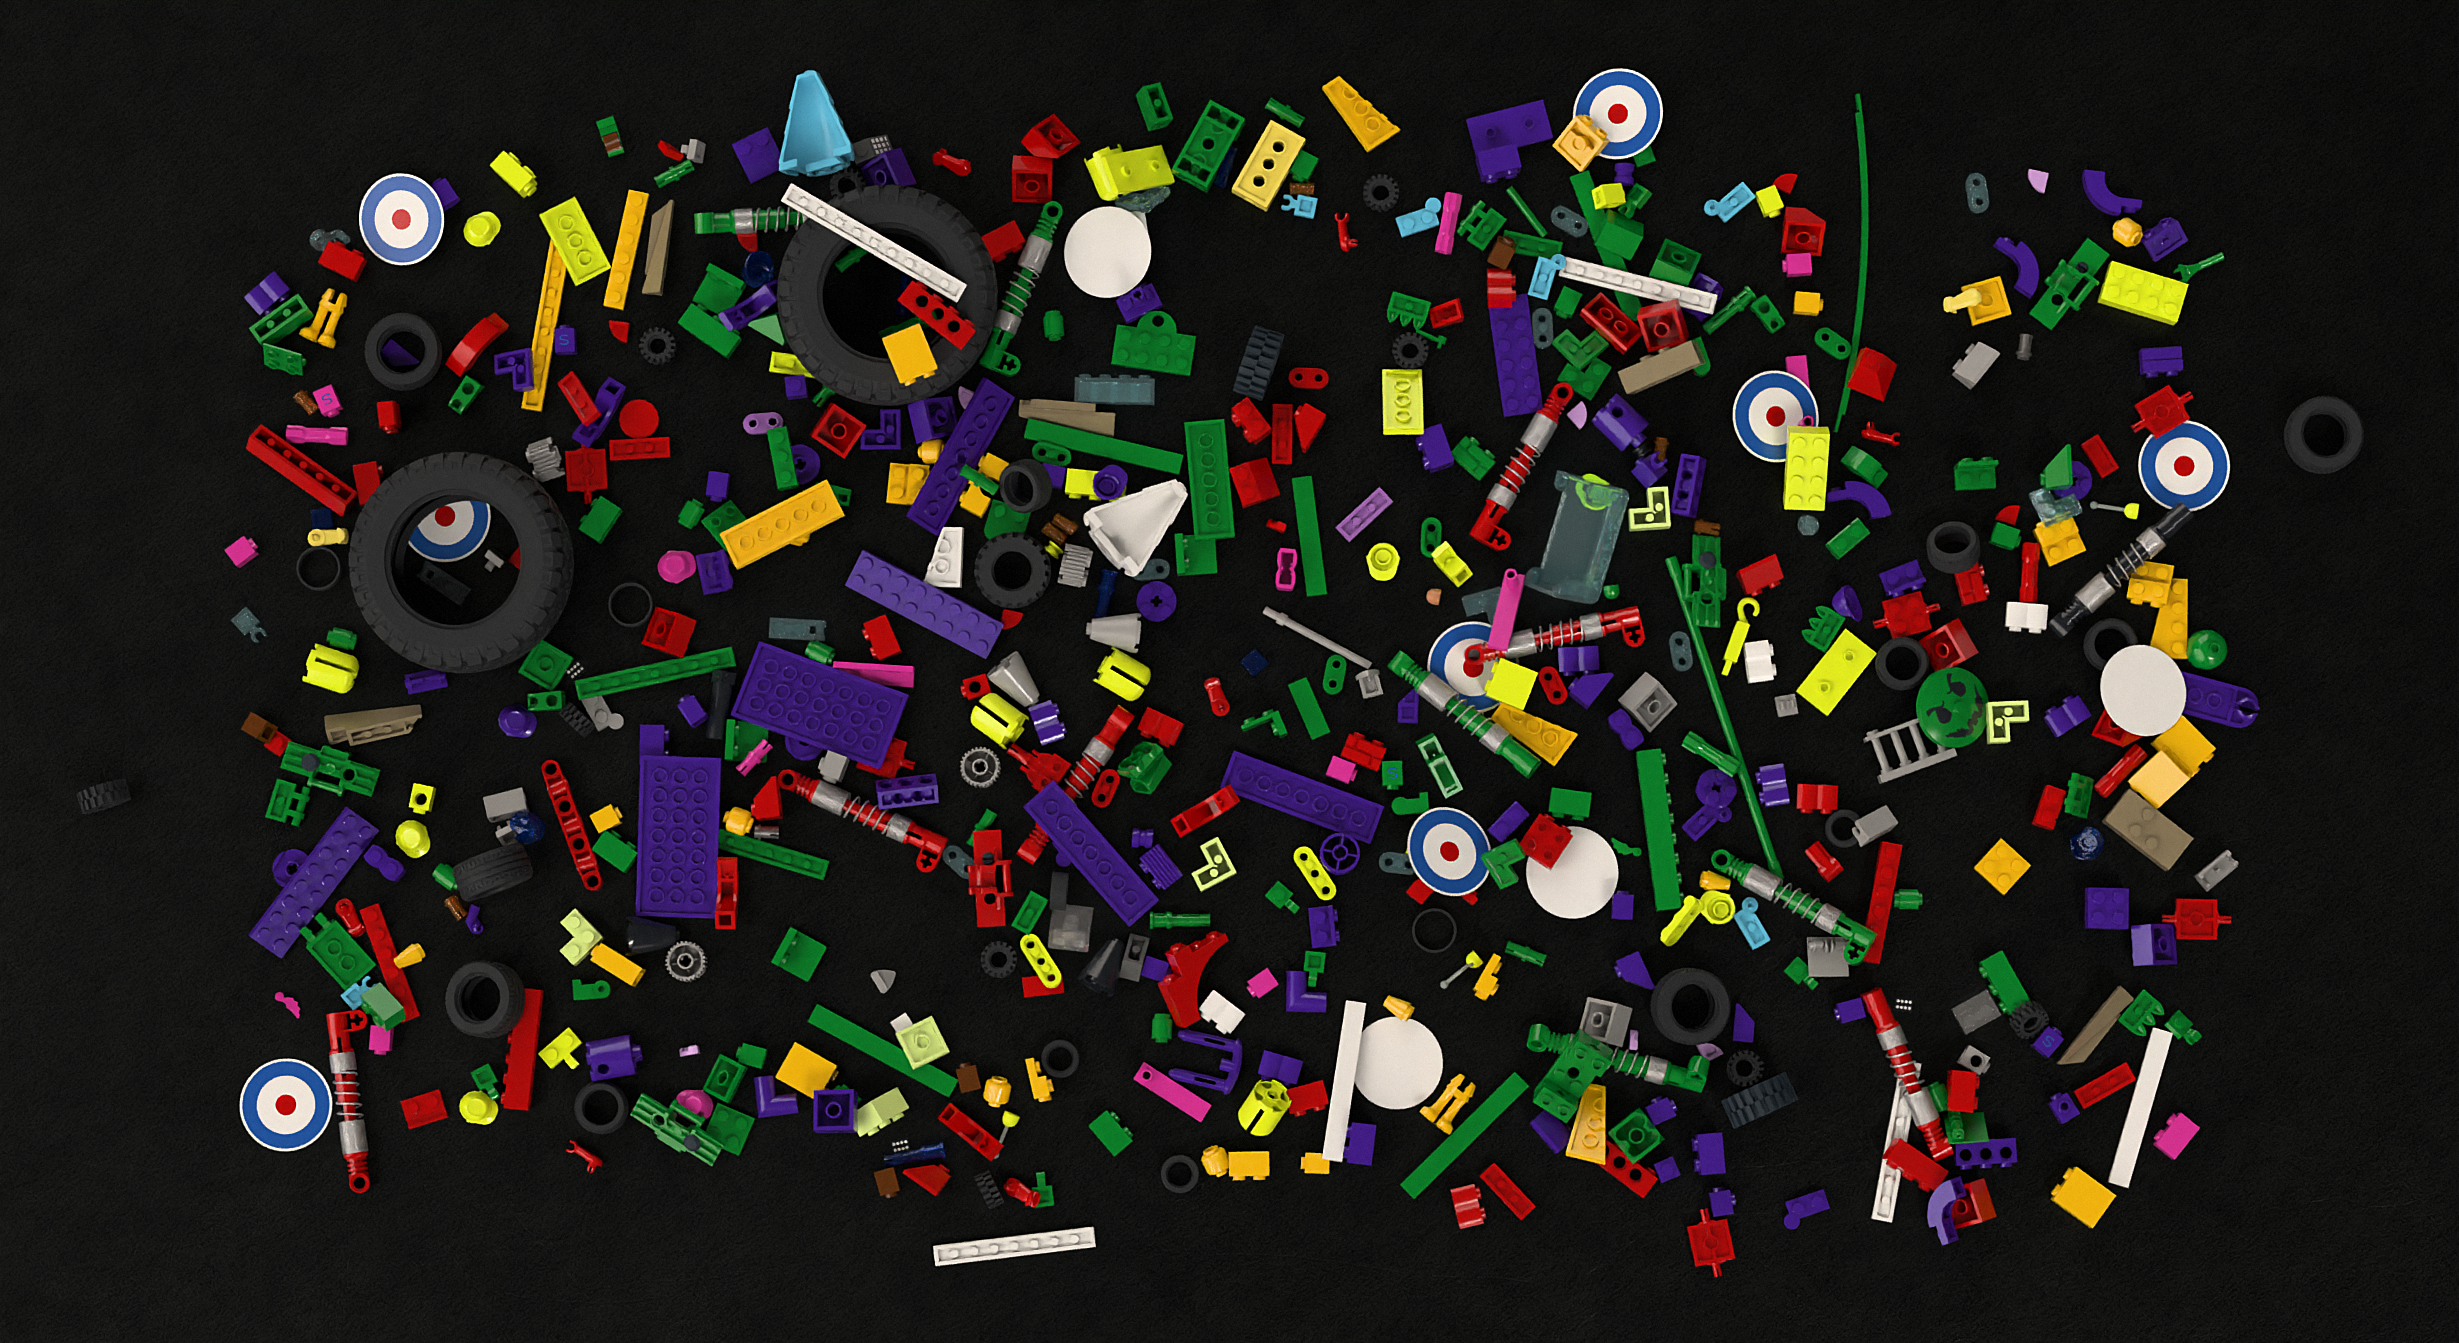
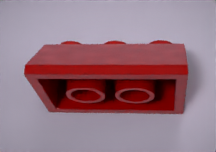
[1580,292,1643,355]

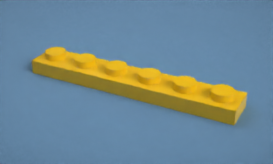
[603,190,649,310]

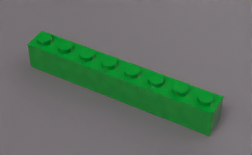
[1636,748,1684,912]

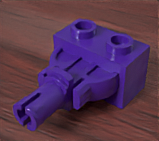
[1116,283,1162,324]

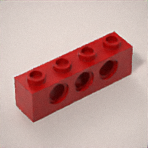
[897,280,976,351]
[1597,1134,1658,1198]

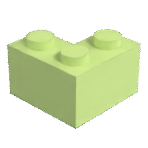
[1628,486,1671,532]
[1986,700,2029,744]
[1192,837,1237,892]
[560,909,605,966]
[858,1087,909,1137]

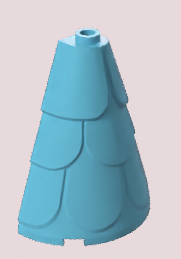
[779,70,855,177]

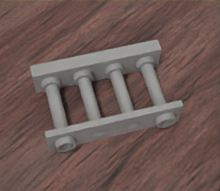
[1863,718,1957,784]

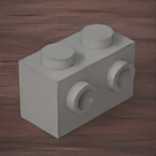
[818,750,850,784]

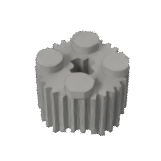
[525,437,565,482]
[1058,543,1093,588]
[960,747,1001,788]
[665,941,708,982]

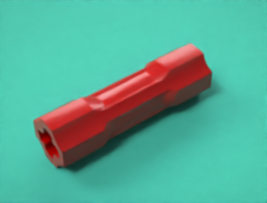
[2019,542,2040,604]
[2093,744,2148,798]

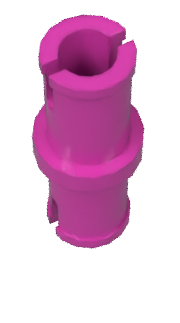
[736,739,773,776]

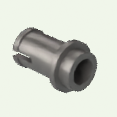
[2016,334,2033,360]
[754,824,779,840]

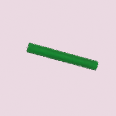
[1506,186,1548,238]

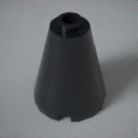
[624,916,680,956]
[1078,938,1126,996]

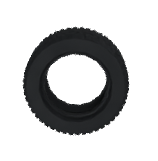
[365,313,442,391]
[2284,396,2364,474]
[452,843,533,901]
[445,960,526,1038]
[1650,968,1731,1045]

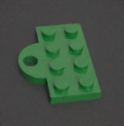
[1111,311,1196,376]

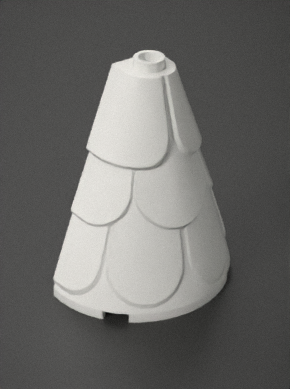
[1084,479,1188,577]

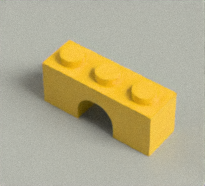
[959,453,1009,518]

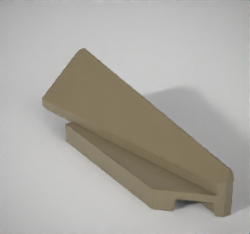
[1019,399,1115,438]

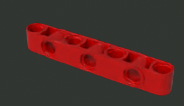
[541,760,603,891]

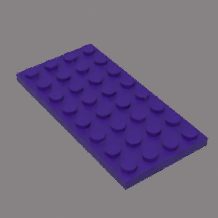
[731,641,909,770]
[636,755,722,919]

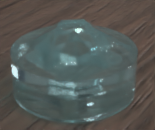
[1798,515,1819,536]

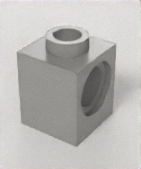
[1957,1045,1991,1075]

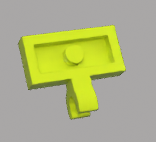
[538,1027,582,1069]

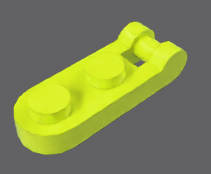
[1660,896,1704,946]

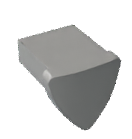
[1355,669,1383,699]
[871,970,896,993]

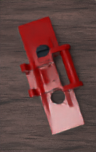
[967,830,1014,927]

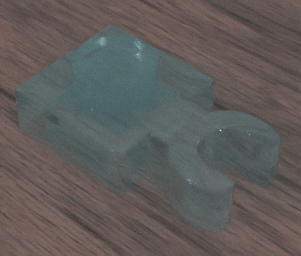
[231,607,267,643]

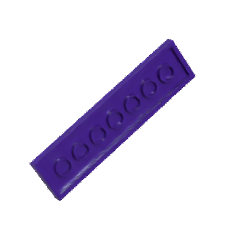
[906,378,1015,536]
[845,550,1005,659]
[1220,751,1384,844]
[1023,780,1159,927]
[248,806,379,959]

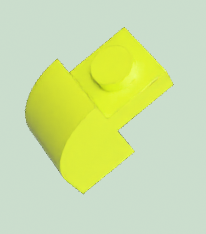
[1431,541,1473,587]

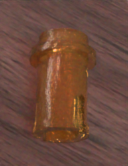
[1290,181,1314,197]
[294,390,319,415]
[1653,437,1669,461]
[1051,513,1078,535]
[1694,519,1720,536]
[1041,522,1068,546]
[444,894,468,921]

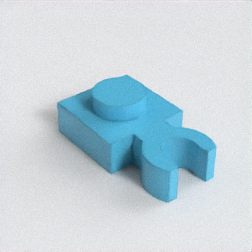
[1281,194,1318,219]
[341,976,376,1010]

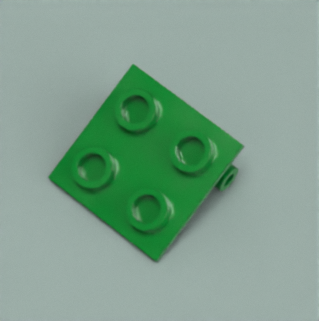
[263,343,307,376]
[701,500,747,552]
[1943,1111,1989,1144]

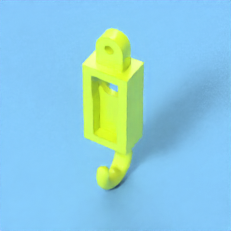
[1722,597,1760,676]

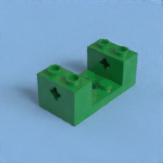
[1172,100,1245,193]
[1533,1028,1613,1124]

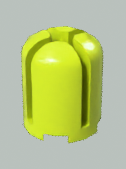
[1084,144,1130,201]
[303,643,359,694]
[1093,647,1151,701]
[971,693,1029,749]
[1238,1080,1292,1136]

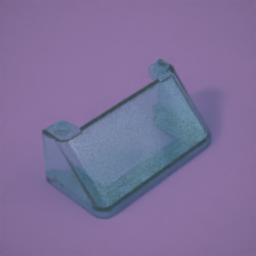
[1524,470,1629,604]

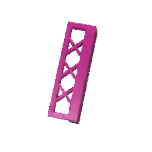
[833,661,915,688]

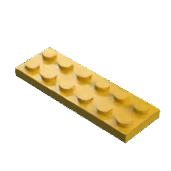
[720,479,845,570]

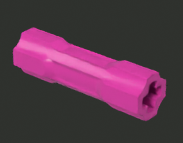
[1435,192,1462,254]
[286,425,349,446]

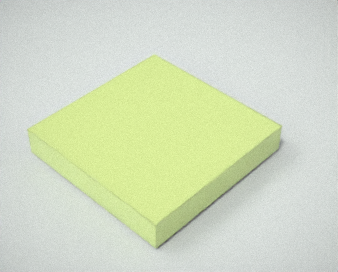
[896,1016,950,1070]

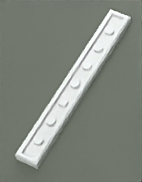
[1558,256,1718,315]
[1322,1000,1366,1162]
[2108,1027,2173,1188]
[1871,1063,1921,1222]
[933,1227,1096,1266]

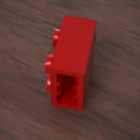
[1231,397,1272,445]
[1519,813,1573,871]

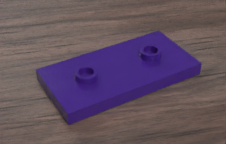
[1466,100,1553,156]

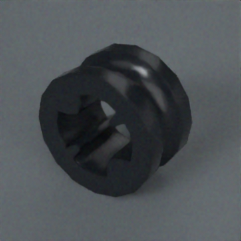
[1632,442,1652,459]

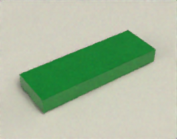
[1503,230,1563,260]
[1288,677,1330,740]

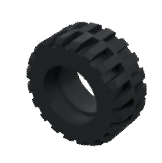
[974,532,1051,608]

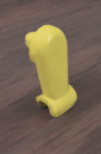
[1943,288,1982,313]
[308,528,349,547]

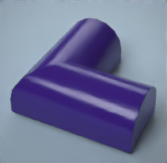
[494,348,534,392]
[861,409,901,450]
[1286,971,1327,1013]
[754,1075,799,1118]

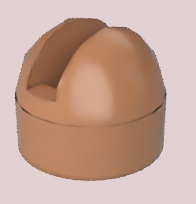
[1427,589,1441,605]

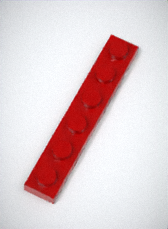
[359,903,421,1023]

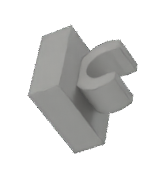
[681,139,706,163]
[484,548,509,572]
[1774,694,1798,717]
[495,820,522,846]

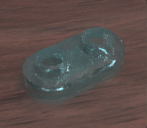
[1965,173,1989,213]
[1551,206,1588,237]
[1532,308,1553,349]
[1133,559,1170,581]
[1669,631,1693,672]
[943,845,974,879]
[1379,852,1415,875]

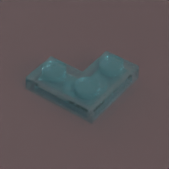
[1115,186,1171,213]
[2029,488,2082,527]
[1461,587,1501,629]

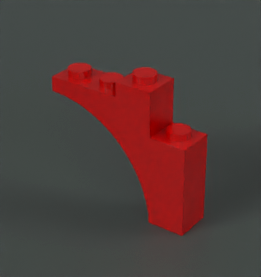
[1157,931,1229,1028]

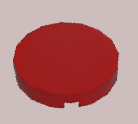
[619,399,659,439]

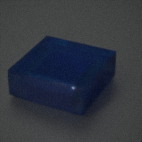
[311,508,334,530]
[1240,649,1268,677]

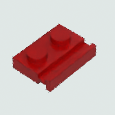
[400,1089,448,1129]

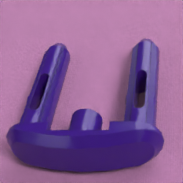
[1168,1029,1243,1095]

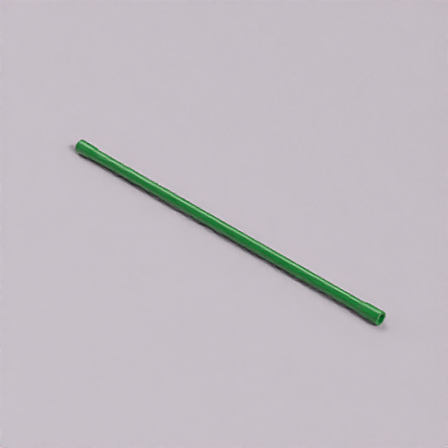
[1665,556,1784,879]

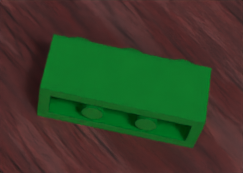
[249,294,314,347]
[678,303,742,359]
[767,426,800,491]
[1978,951,2031,1015]

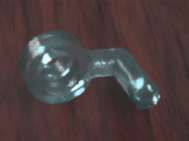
[310,229,350,251]

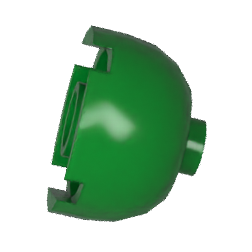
[2186,630,2228,670]

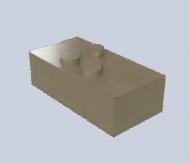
[1618,340,1706,394]
[2102,789,2194,871]

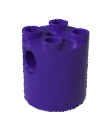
[1591,394,1649,451]
[1320,833,1360,875]
[586,1035,643,1081]

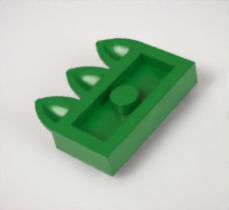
[1387,291,1431,330]
[1802,606,1846,653]
[2117,989,2164,1036]

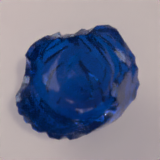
[741,251,774,288]
[510,811,545,844]
[2070,827,2104,861]

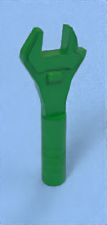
[2173,252,2224,283]

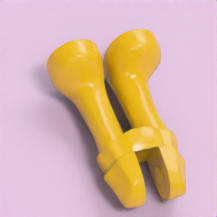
[299,288,347,349]
[1419,1074,1476,1135]

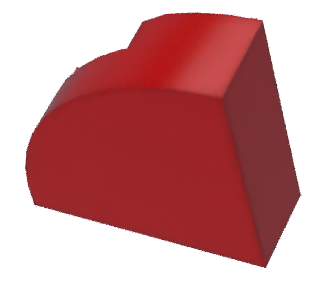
[657,140,684,161]
[1772,173,1798,194]
[737,233,759,253]
[609,320,630,343]
[1995,505,2020,526]
[1266,519,1287,534]
[1001,609,1023,630]

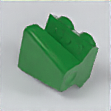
[1117,741,1172,795]
[1607,1108,1664,1164]

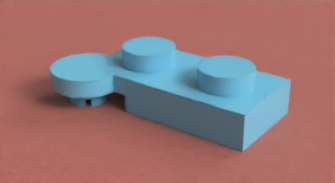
[1704,182,1756,223]
[1395,198,1441,238]
[1528,254,1567,300]
[1733,897,1770,950]

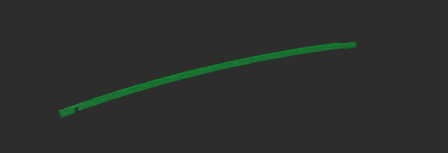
[1833,93,1868,433]

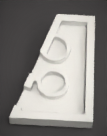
[924,527,964,588]

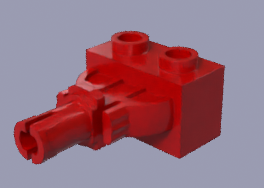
[1007,742,1072,792]

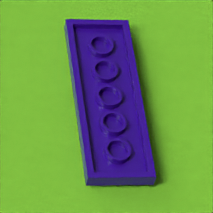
[1487,294,1543,417]

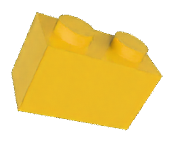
[1229,1151,1269,1180]

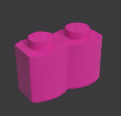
[1276,548,1297,591]

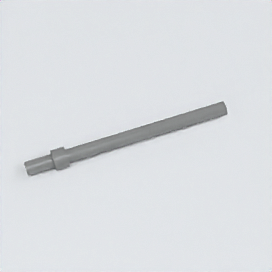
[1263,606,1372,669]

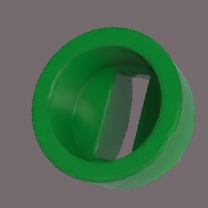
[1603,584,1619,599]

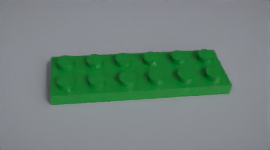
[1184,419,1235,541]

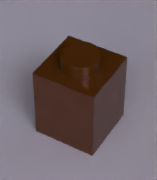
[1487,235,1517,270]
[241,712,278,744]
[956,1062,982,1093]
[874,1167,901,1199]

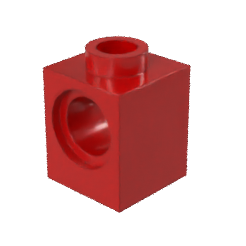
[960,673,992,701]

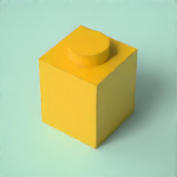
[1793,291,1823,316]
[590,804,623,834]
[1301,1153,1330,1174]

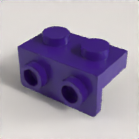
[695,549,733,595]

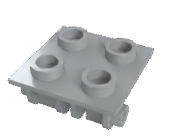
[1807,937,1849,977]

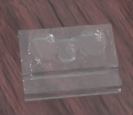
[1951,990,2001,1035]

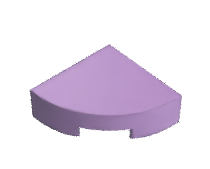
[2028,169,2049,194]
[958,386,975,409]
[1567,401,1587,430]
[1628,1030,1638,1050]
[1696,1043,1724,1061]
[679,1045,700,1057]

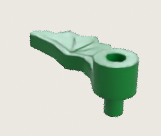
[1416,329,1447,349]
[1611,838,1642,857]

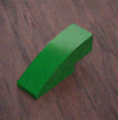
[1415,733,1463,799]

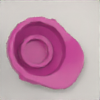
[658,551,696,584]
[676,1090,713,1123]

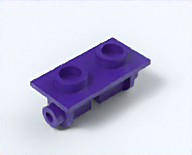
[405,669,448,695]

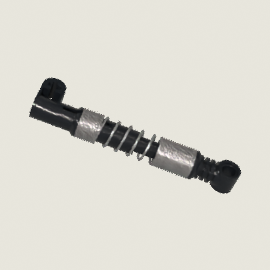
[2047,502,2194,639]

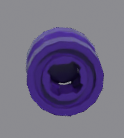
[1614,163,1635,186]
[1132,827,1154,849]

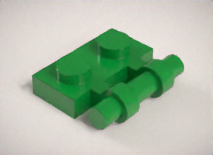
[1456,200,1507,252]
[2064,773,2094,819]
[265,779,311,827]

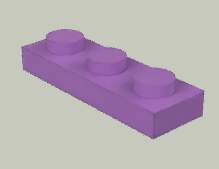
[1335,487,1393,542]

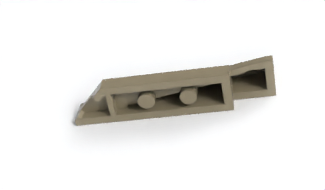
[642,200,675,296]
[324,705,422,746]
[2057,986,2134,1065]

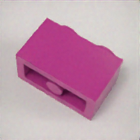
[2153,1113,2200,1159]

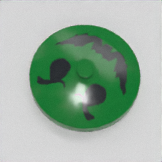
[1916,667,1989,748]

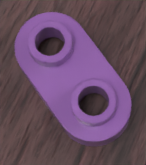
[743,412,784,435]

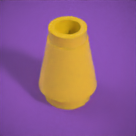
[1699,870,1731,891]
[394,943,425,969]
[1383,995,1415,1021]

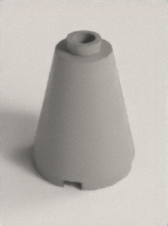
[1086,613,1141,653]
[986,651,1040,707]

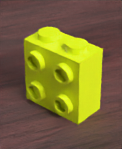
[490,151,537,198]
[1483,658,1538,711]

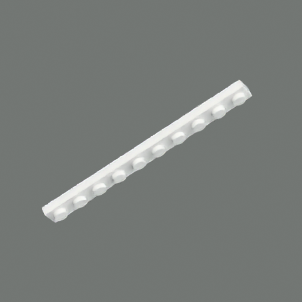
[781,183,967,303]

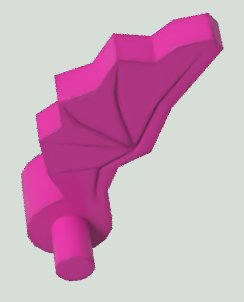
[275,992,300,1018]

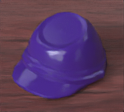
[1092,465,1128,500]
[1832,585,1863,622]
[498,704,537,738]

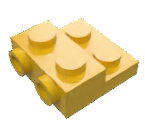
[1552,114,1610,172]
[886,463,931,505]
[2032,512,2086,567]
[2127,561,2174,608]
[1473,954,1502,1001]
[1025,1058,1054,1102]

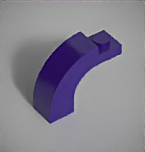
[718,280,778,332]
[572,377,626,448]

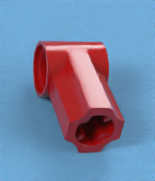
[1804,841,1844,883]

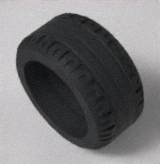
[999,459,1052,513]
[1927,521,1980,574]
[2083,618,2138,671]
[1875,637,1929,690]
[574,1081,629,1134]

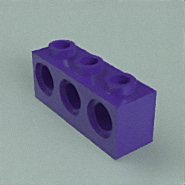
[1670,453,1707,518]
[875,774,939,810]
[1953,1138,2017,1169]

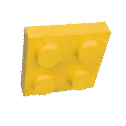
[1961,276,2012,326]
[1974,838,2031,895]

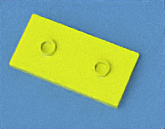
[1101,145,1175,195]
[539,197,612,286]
[1382,369,1424,435]
[1796,629,1877,716]

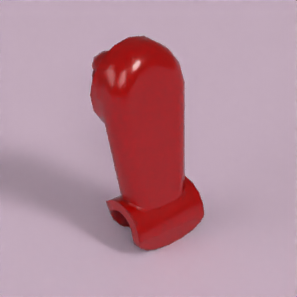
[933,148,971,176]
[1335,213,1358,252]
[1861,421,1900,447]
[1204,677,1230,716]
[335,899,365,937]
[566,1140,603,1173]
[1004,1178,1041,1208]

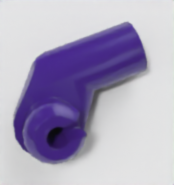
[465,905,484,934]

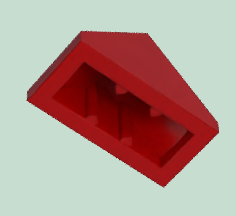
[1429,298,1464,329]

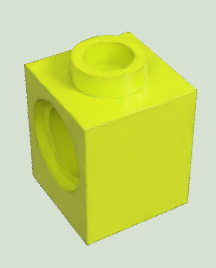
[1591,183,1626,209]
[1755,185,1784,218]
[409,783,436,814]

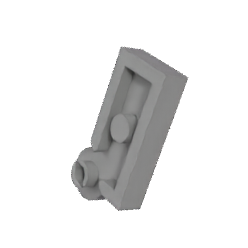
[581,696,624,731]

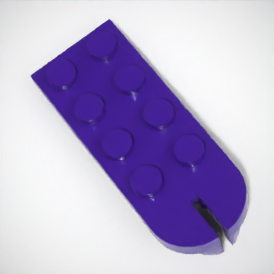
[2181,671,2260,728]

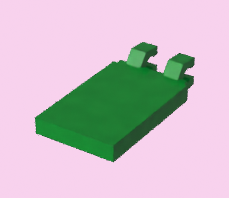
[299,912,377,991]

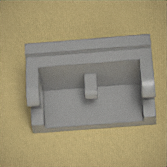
[483,788,530,823]
[1852,805,1898,847]
[2194,850,2239,892]

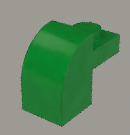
[1840,446,1888,490]

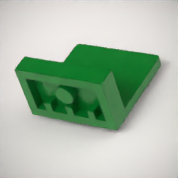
[693,263,746,315]
[1954,457,1999,491]
[1175,533,1217,576]
[1241,709,1287,738]
[725,719,769,763]
[771,927,827,982]

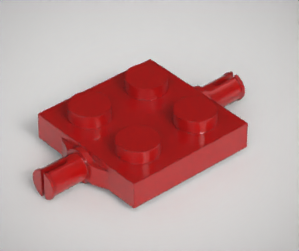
[2131,385,2193,440]
[565,444,608,504]
[1873,591,1940,639]
[856,738,915,779]
[2162,899,2231,940]
[1687,1208,1735,1277]

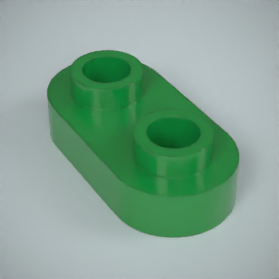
[1814,328,1851,360]
[1032,442,1071,467]
[1420,517,1442,558]
[1323,655,1346,695]

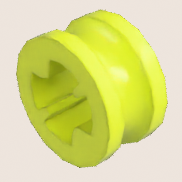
[1044,540,1063,559]

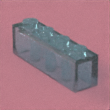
[1074,374,1155,405]

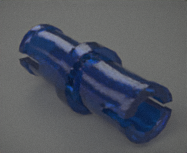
[1214,147,1238,188]

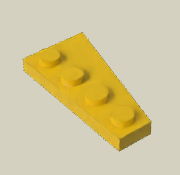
[1322,76,1401,153]
[2150,579,2188,659]
[1491,703,1578,766]
[1566,1083,1606,1165]

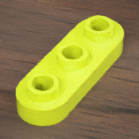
[1294,847,1336,900]
[1020,934,1062,988]

